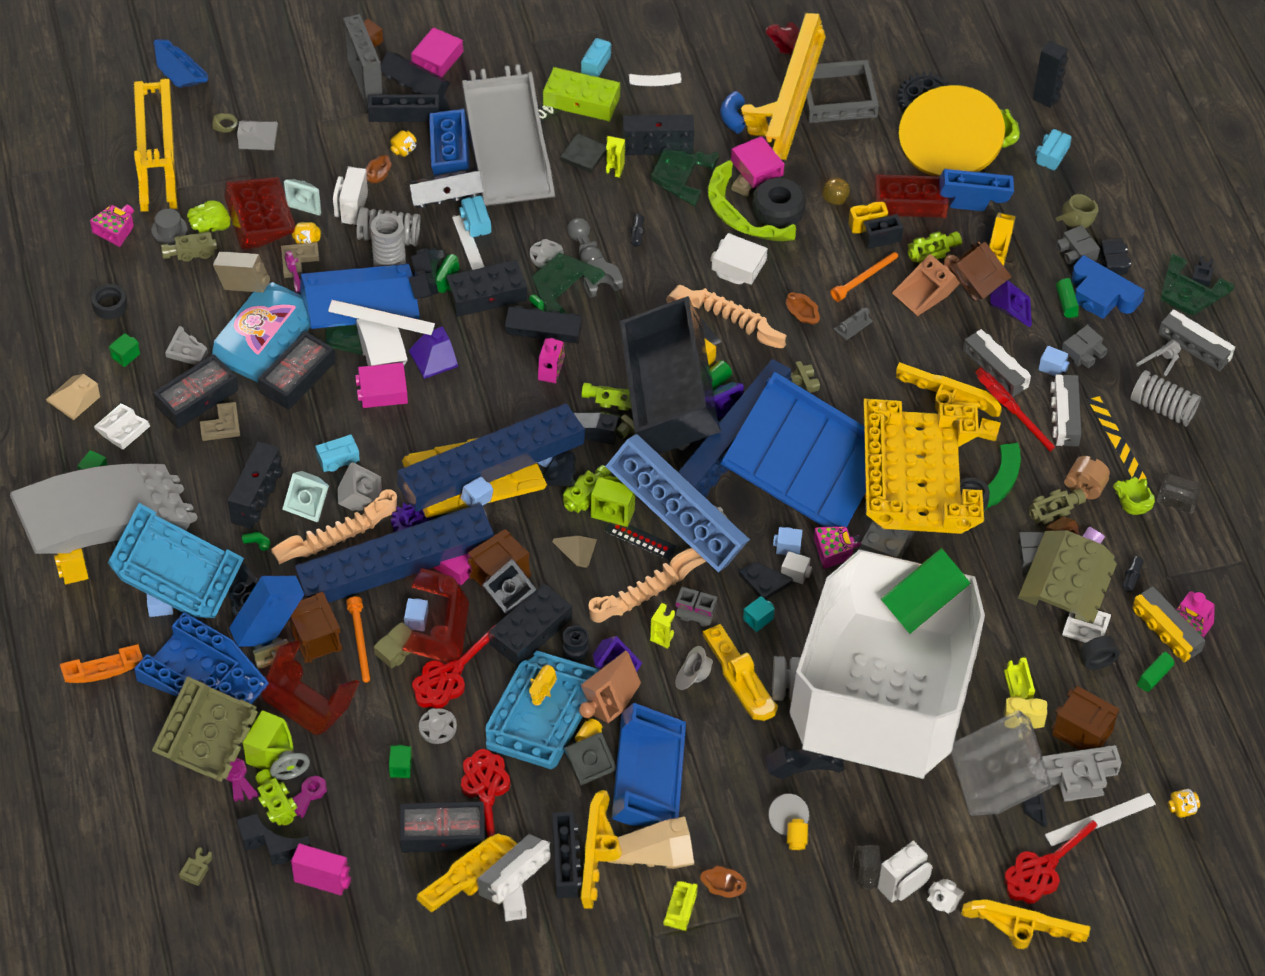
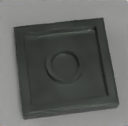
[561,134,607,173]
[564,732,616,786]

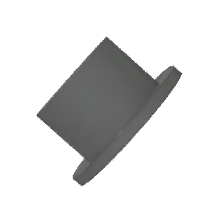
[151,209,188,244]

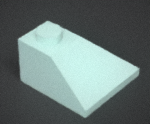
[284,179,321,216]
[283,471,329,522]

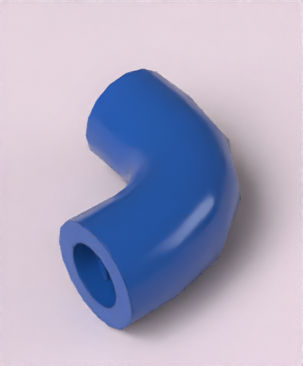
[720,91,746,134]

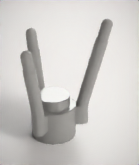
[1136,340,1181,376]

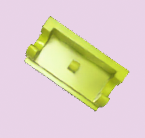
[606,136,625,177]
[650,603,675,649]
[1004,658,1035,700]
[664,882,697,931]

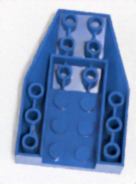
[134,612,268,704]

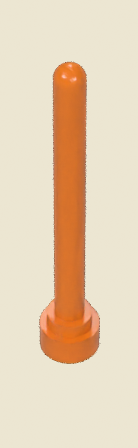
[830,252,898,302]
[346,597,370,683]

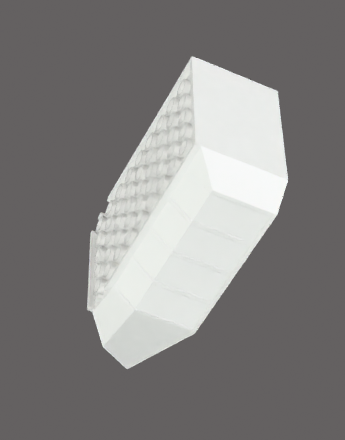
[790,549,985,779]

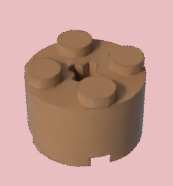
[1064,456,1110,499]

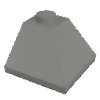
[237,120,278,150]
[338,462,382,511]

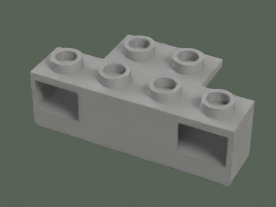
[1034,745,1121,802]

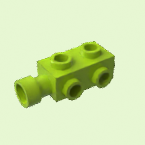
[908,231,962,264]
[582,383,632,410]
[563,465,612,513]
[255,769,298,826]

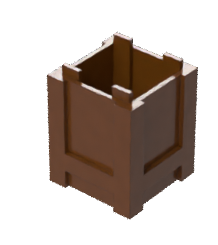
[948,241,1011,301]
[467,529,531,598]
[288,592,343,663]
[1051,686,1120,751]

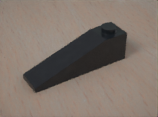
[573,410,623,445]
[229,562,259,616]

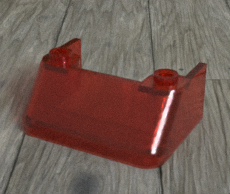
[402,568,469,663]
[261,640,360,735]

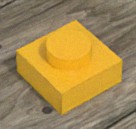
[978,418,1001,441]

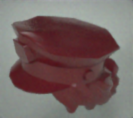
[766,22,800,57]

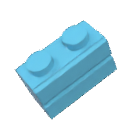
[581,38,611,77]
[1035,129,1072,170]
[459,196,491,237]
[315,435,360,472]

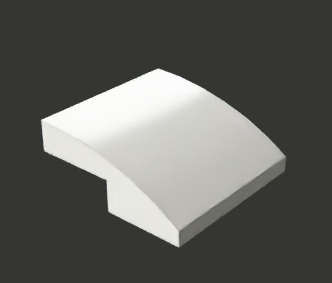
[94,404,150,449]
[1062,610,1111,643]

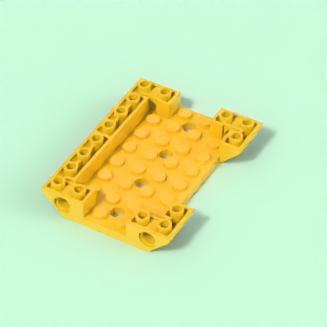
[864,399,984,534]

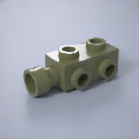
[161,232,217,262]
[1028,488,1086,525]

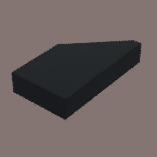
[1021,791,1047,827]

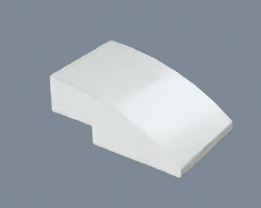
[356,319,407,366]

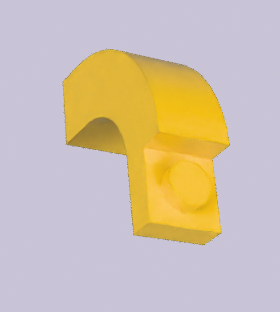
[989,213,1016,266]

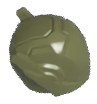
[1056,194,1099,229]

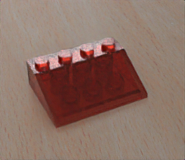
[224,177,295,249]

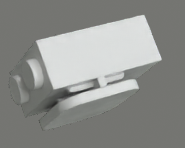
[333,167,368,225]
[710,233,767,285]
[878,841,932,903]

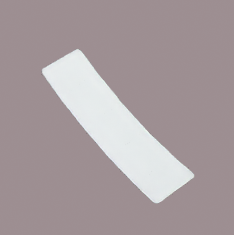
[629,73,681,86]

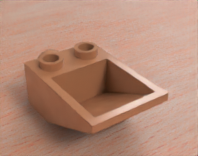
[892,254,960,316]
[579,651,641,723]

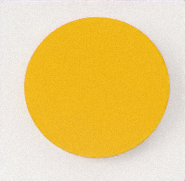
[899,85,1005,178]

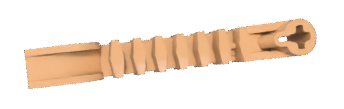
[666,285,787,348]
[272,490,397,564]
[589,548,706,623]

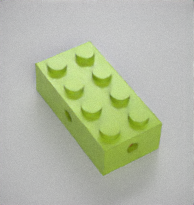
[543,67,620,121]

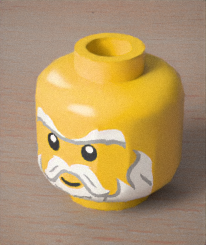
[390,130,417,157]
[292,222,321,244]
[1168,789,1200,818]

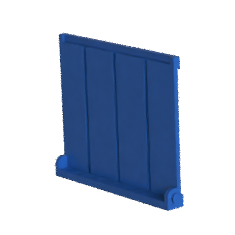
[720,372,866,527]

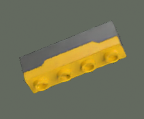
[1132,587,1205,663]

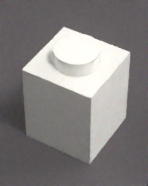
[781,551,812,584]
[502,886,526,921]

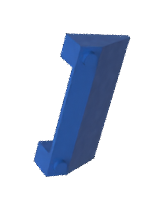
[300,264,420,329]
[612,703,686,827]

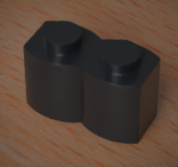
[1099,238,1131,275]

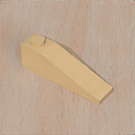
[608,817,694,869]

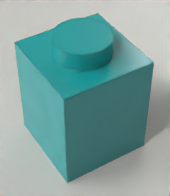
[743,596,775,632]

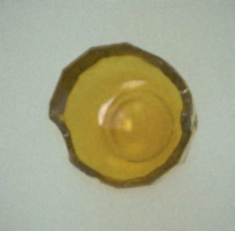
[822,178,850,204]

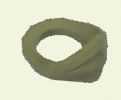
[212,113,238,132]

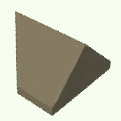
[552,536,597,568]

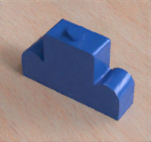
[939,169,1014,211]
[1071,255,1145,318]

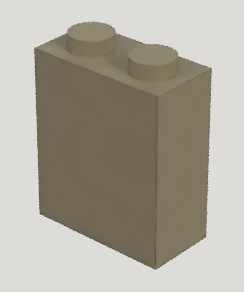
[213,252,270,293]

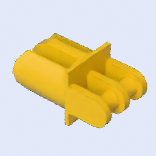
[529,665,557,706]

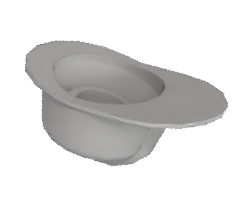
[675,646,713,690]

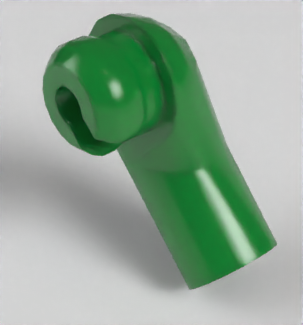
[529,294,544,311]
[242,532,271,551]

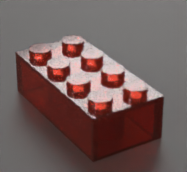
[874,175,948,218]

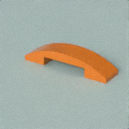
[60,644,143,683]

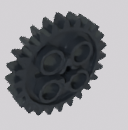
[897,72,949,112]

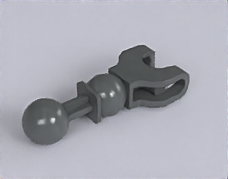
[567,218,623,298]

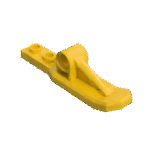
[896,362,1002,417]
[703,624,778,721]
[581,791,622,909]
[417,834,517,912]
[961,900,1090,949]

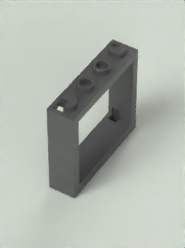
[343,14,383,110]
[805,60,879,123]

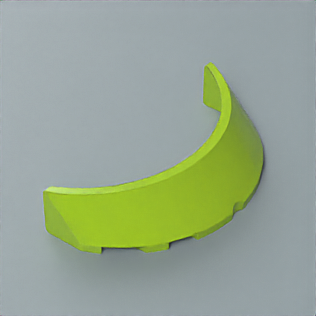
[708,160,796,241]

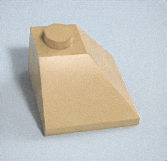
[46,374,100,420]

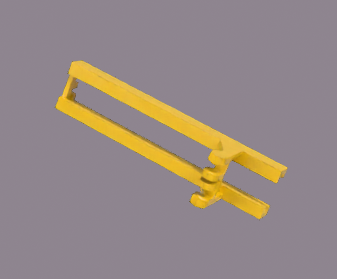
[741,13,825,160]
[134,79,177,212]

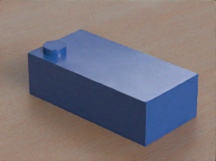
[430,109,470,176]
[229,576,304,647]

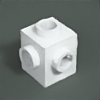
[927,879,964,914]

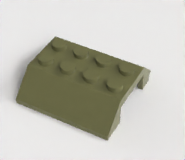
[1018,530,1117,624]
[152,676,258,782]

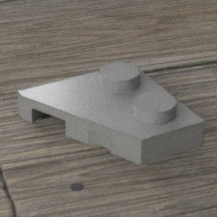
[165,326,208,365]

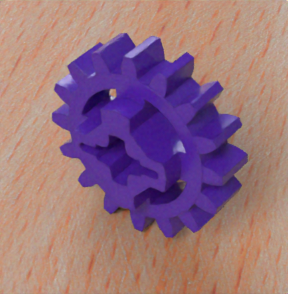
[391,503,433,532]

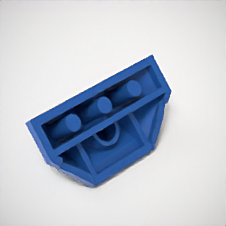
[154,40,208,87]

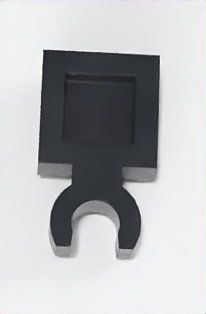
[1192,256,1214,286]

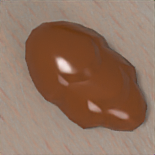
[365,155,392,183]
[786,292,820,325]
[700,866,746,898]

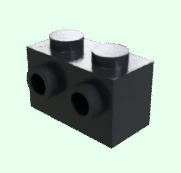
[862,214,904,249]

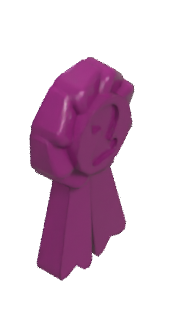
[284,250,300,293]
[226,757,258,802]
[292,776,327,818]

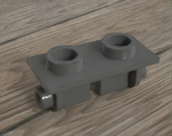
[834,308,873,341]

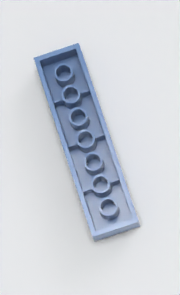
[606,434,750,572]

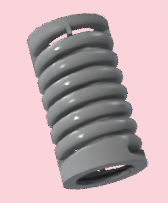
[357,207,420,247]
[370,213,406,267]
[1130,370,1201,427]

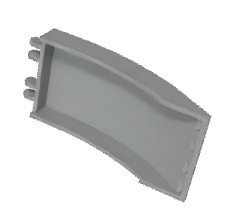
[462,65,555,206]
[10,464,198,554]

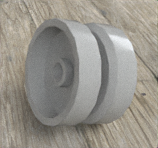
[772,656,801,701]

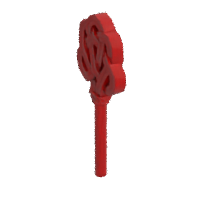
[975,367,1055,452]
[412,625,495,709]
[461,749,510,839]
[1004,820,1098,903]

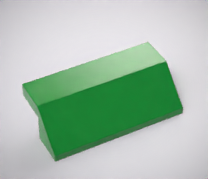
[880,548,971,634]

